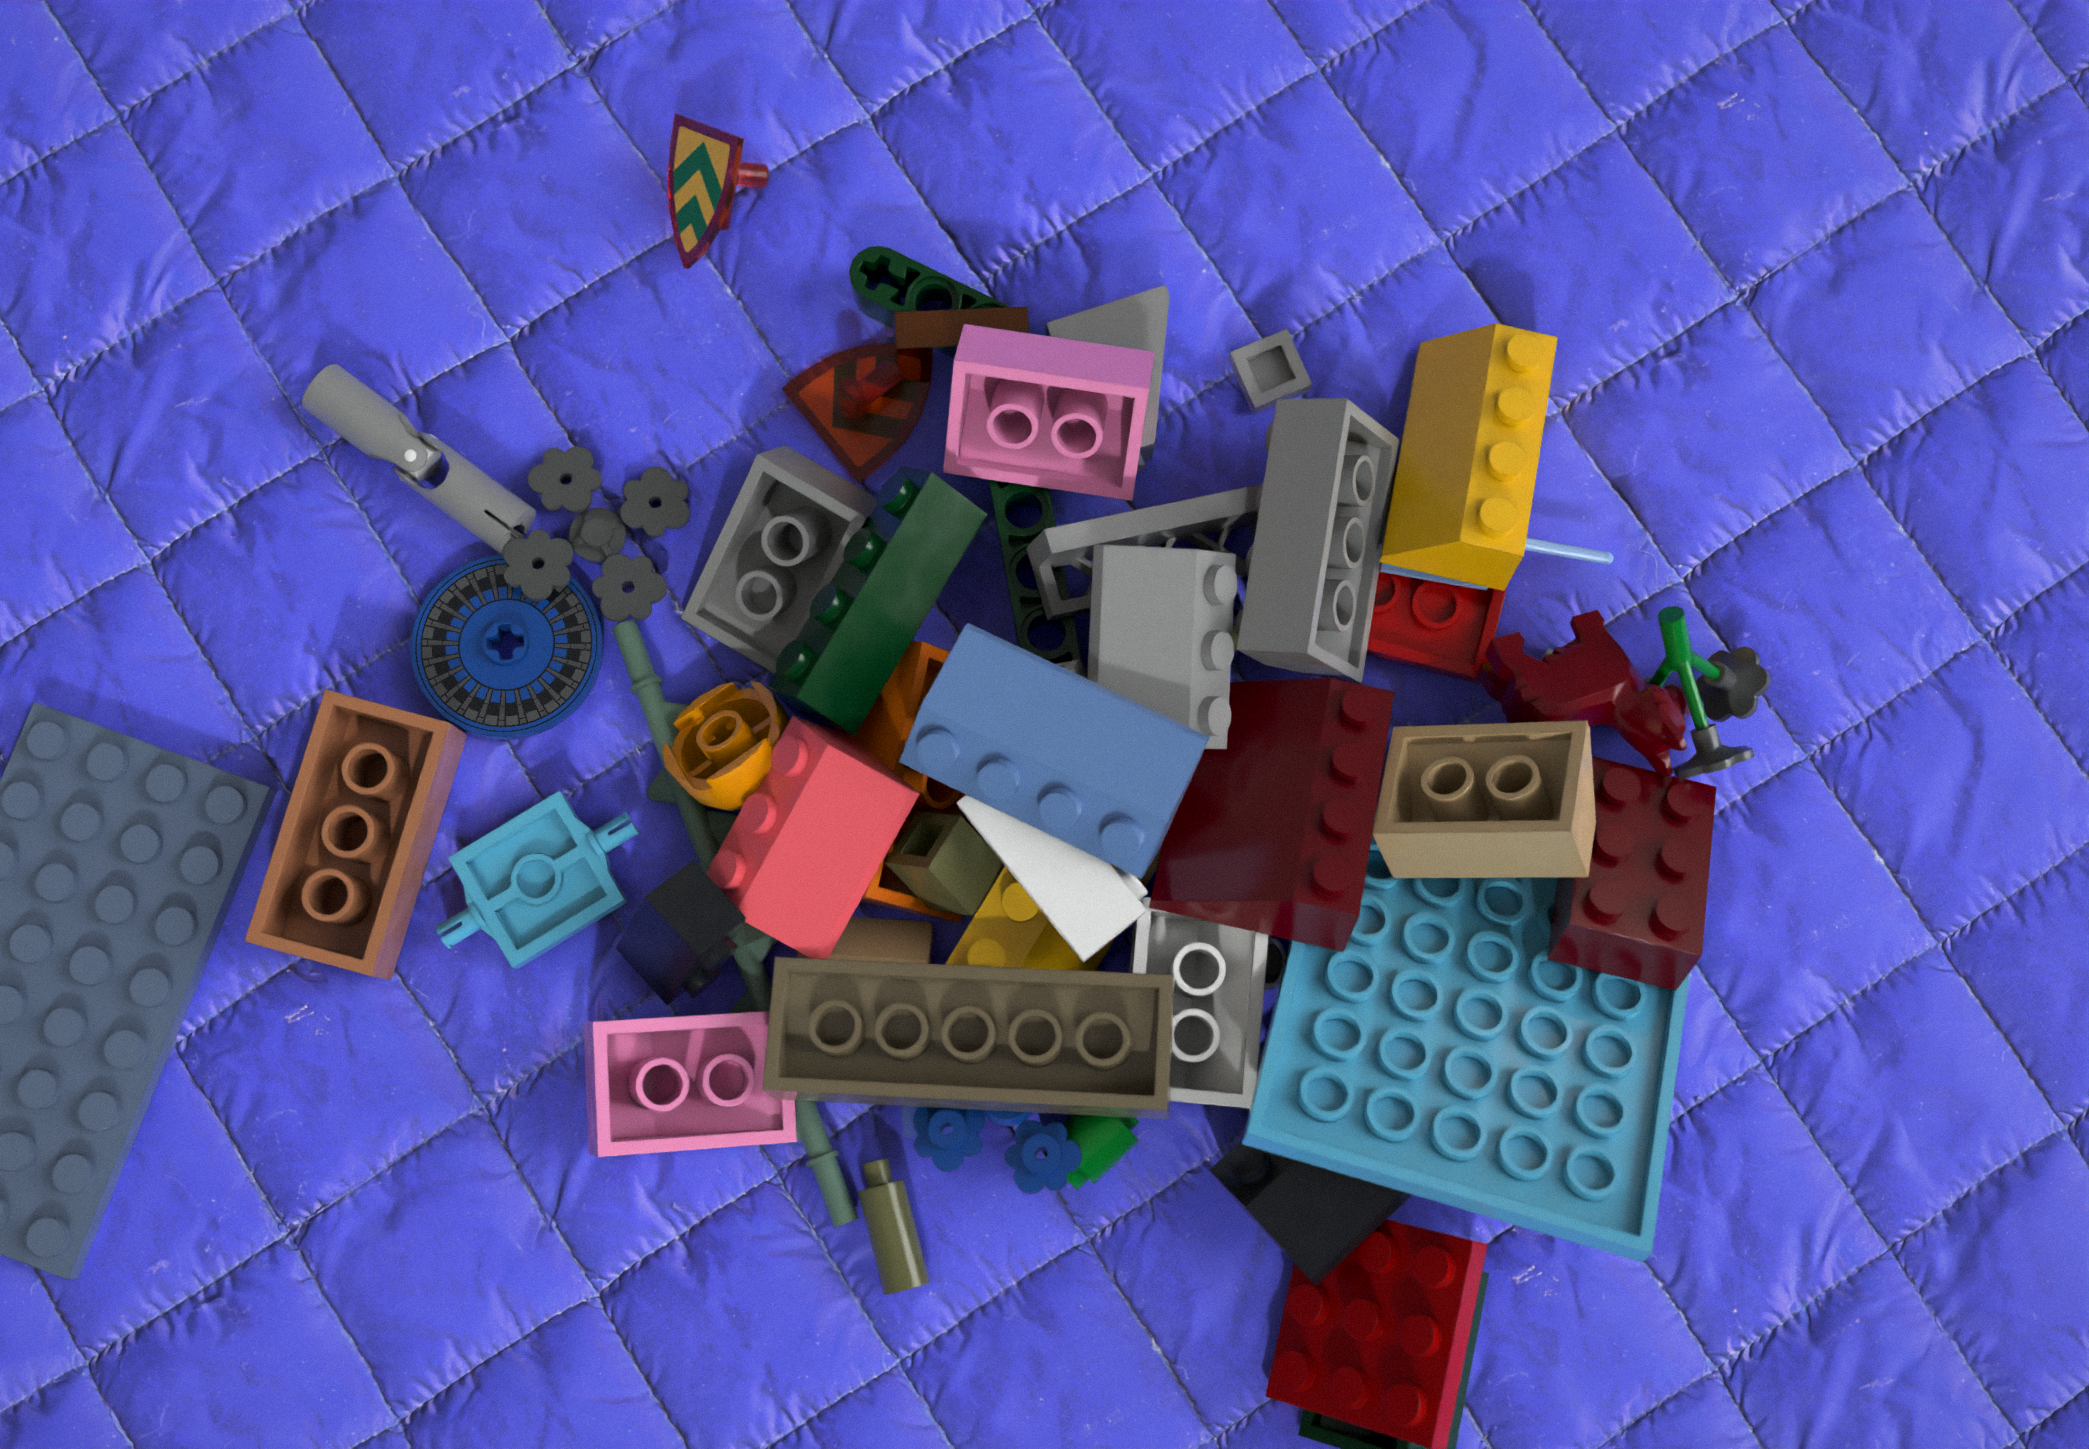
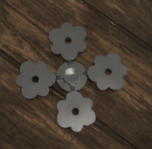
[503,446,690,622]

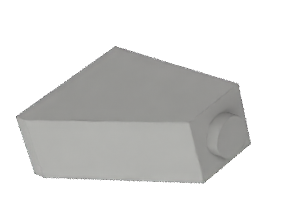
[1046,285,1170,473]

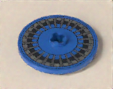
[410,554,604,740]

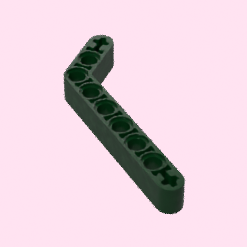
[849,246,1082,664]

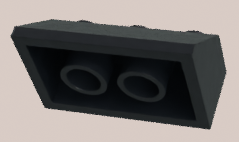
[1210,1140,1412,1286]

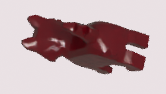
[1477,610,1691,777]

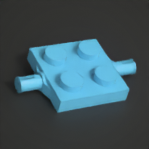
[435,790,640,969]

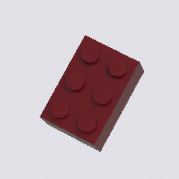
[1547,756,1717,991]

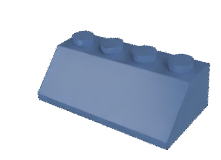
[899,623,1210,879]

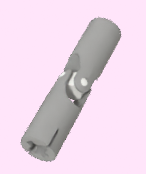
[302,364,536,555]

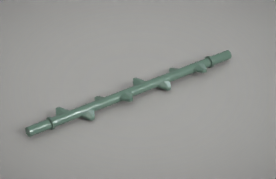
[612,620,859,1228]

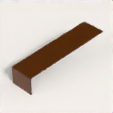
[893,306,1029,357]

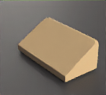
[797,917,933,964]

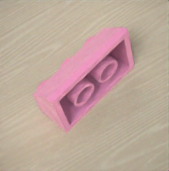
[943,324,1155,501]

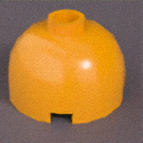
[662,681,790,811]

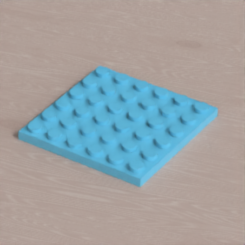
[1241,805,1691,1263]

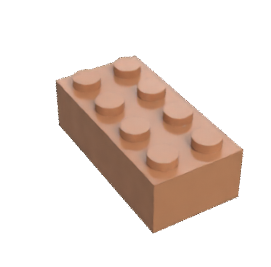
[244,689,467,980]

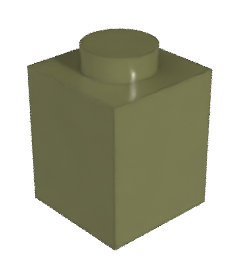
[885,811,1004,916]

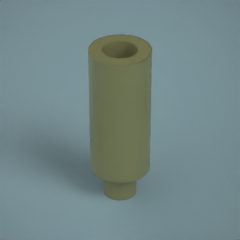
[858,1158,930,1295]

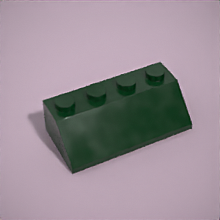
[768,466,988,736]

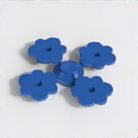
[912,1107,1082,1194]

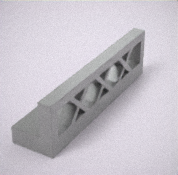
[1026,484,1261,621]

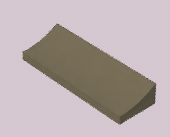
[762,957,1175,1119]

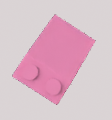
[583,1011,797,1157]

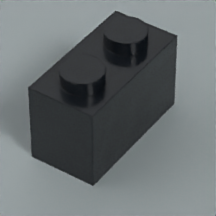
[616,860,747,1005]

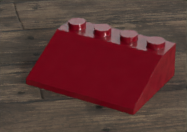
[1149,678,1394,952]

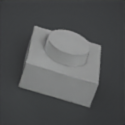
[1228,329,1312,414]

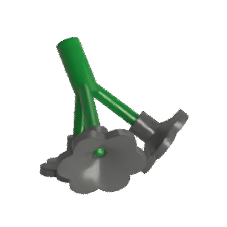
[1611,606,1771,779]

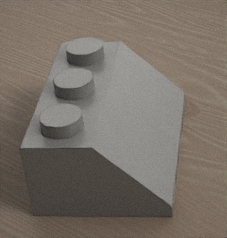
[1087,545,1238,749]

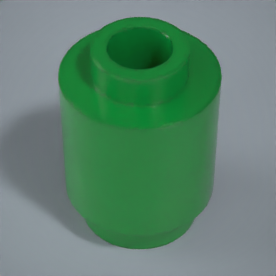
[1042,1115,1140,1191]

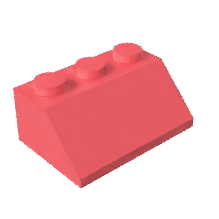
[706,715,920,959]

